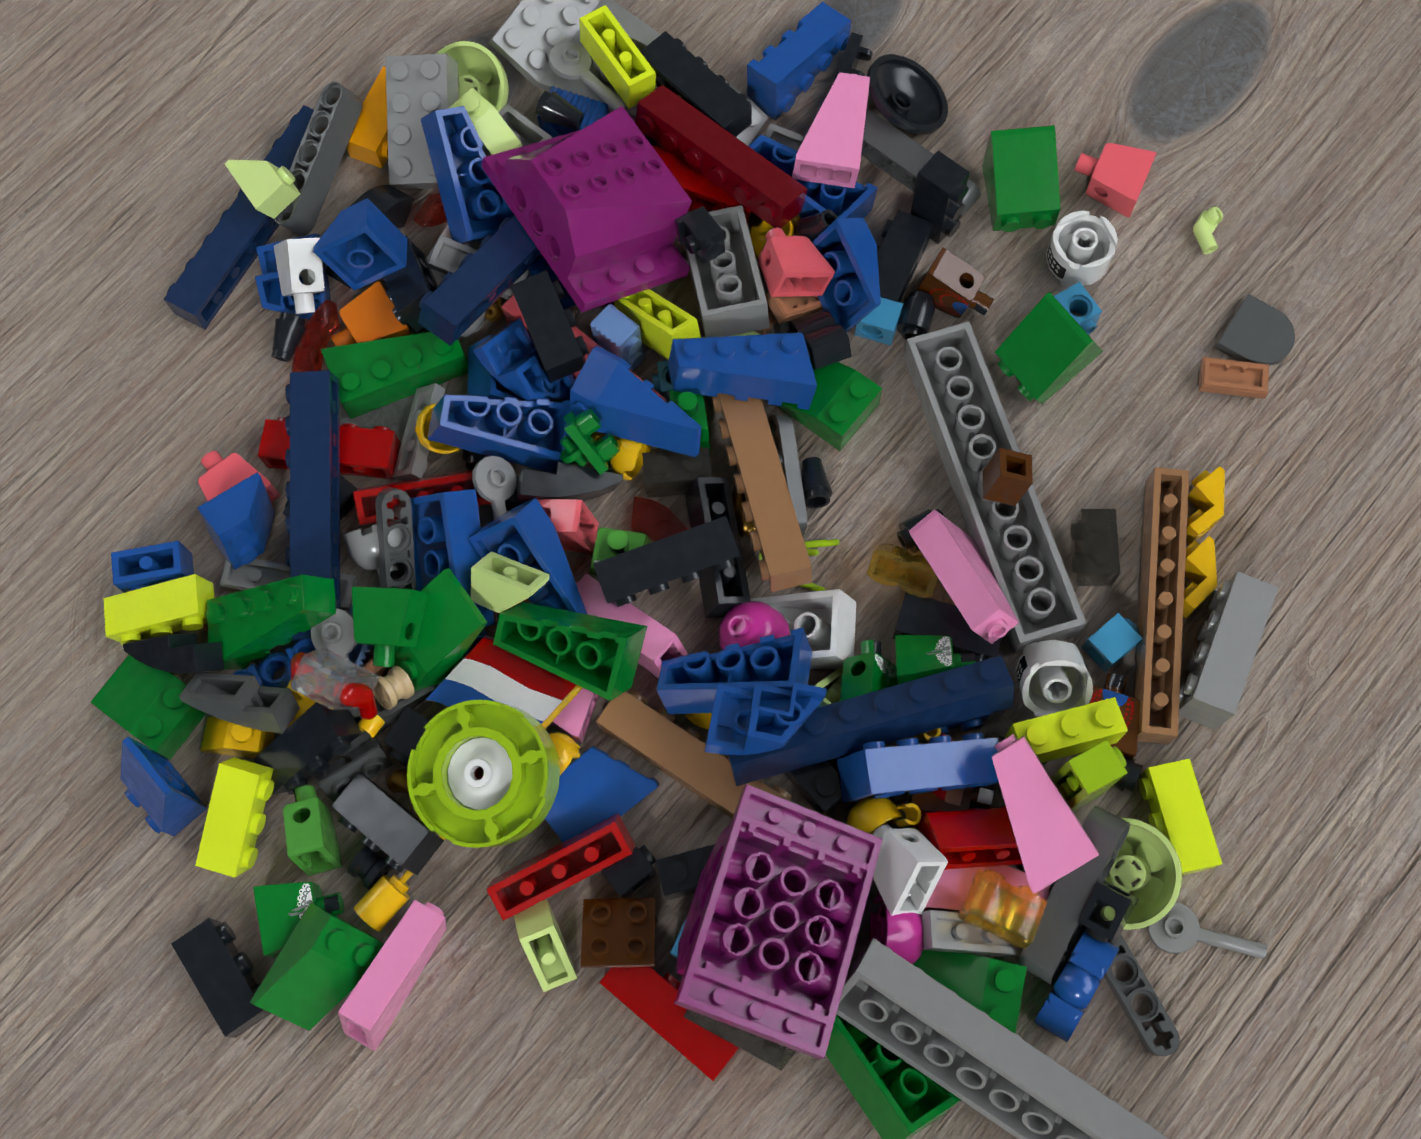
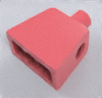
[1074,143,1156,218]
[758,227,835,297]
[198,451,281,503]
[537,499,599,554]

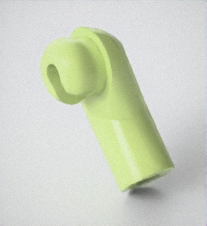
[1193,207,1223,255]

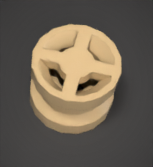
[370,666,414,710]

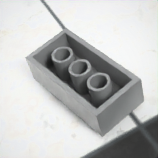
[385,53,459,190]
[684,205,770,338]
[1179,571,1278,730]

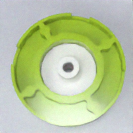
[407,700,560,848]

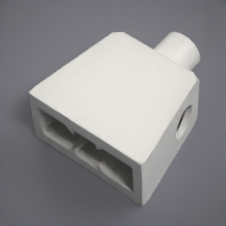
[274,237,324,314]
[873,825,948,916]

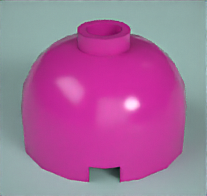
[719,601,790,650]
[869,894,924,964]

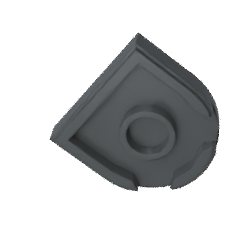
[1215,294,1295,366]

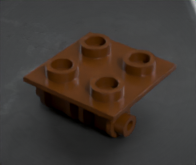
[580,898,657,968]

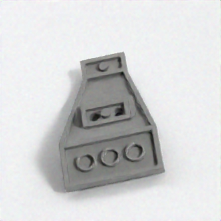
[488,0,768,146]

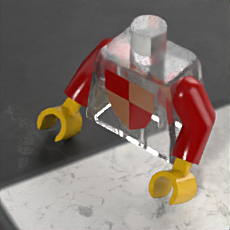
[286,647,385,738]

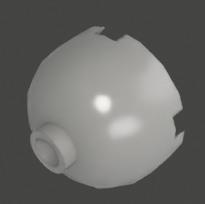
[343,519,403,575]

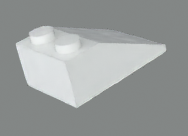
[751,589,856,670]

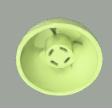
[436,41,509,112]
[1104,818,1182,930]

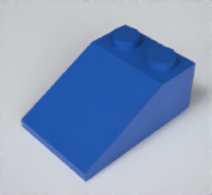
[812,217,881,333]
[120,737,207,836]

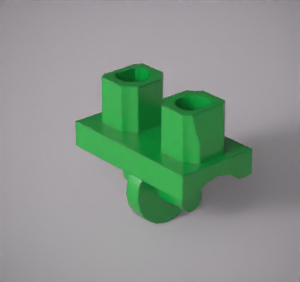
[560,409,620,475]

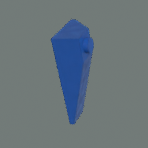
[569,346,702,457]
[468,498,588,615]

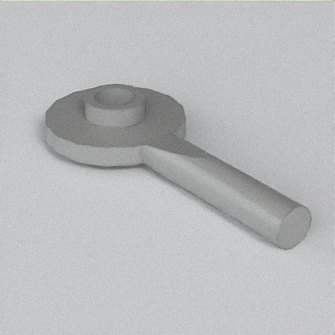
[548,42,627,110]
[472,456,517,520]
[311,608,360,718]
[1147,902,1267,959]

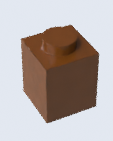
[983,448,1033,506]

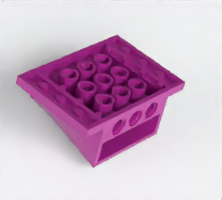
[481,106,692,312]
[674,784,883,1060]

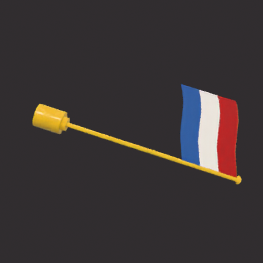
[353,638,583,932]

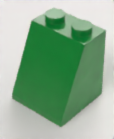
[982,125,1061,232]
[995,292,1103,404]

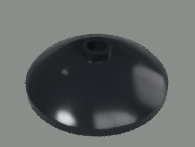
[867,54,948,134]

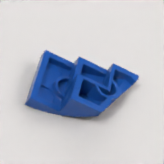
[255,233,332,324]
[473,318,575,401]
[705,682,827,755]
[545,746,660,842]

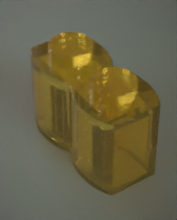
[866,544,939,598]
[957,870,1047,949]

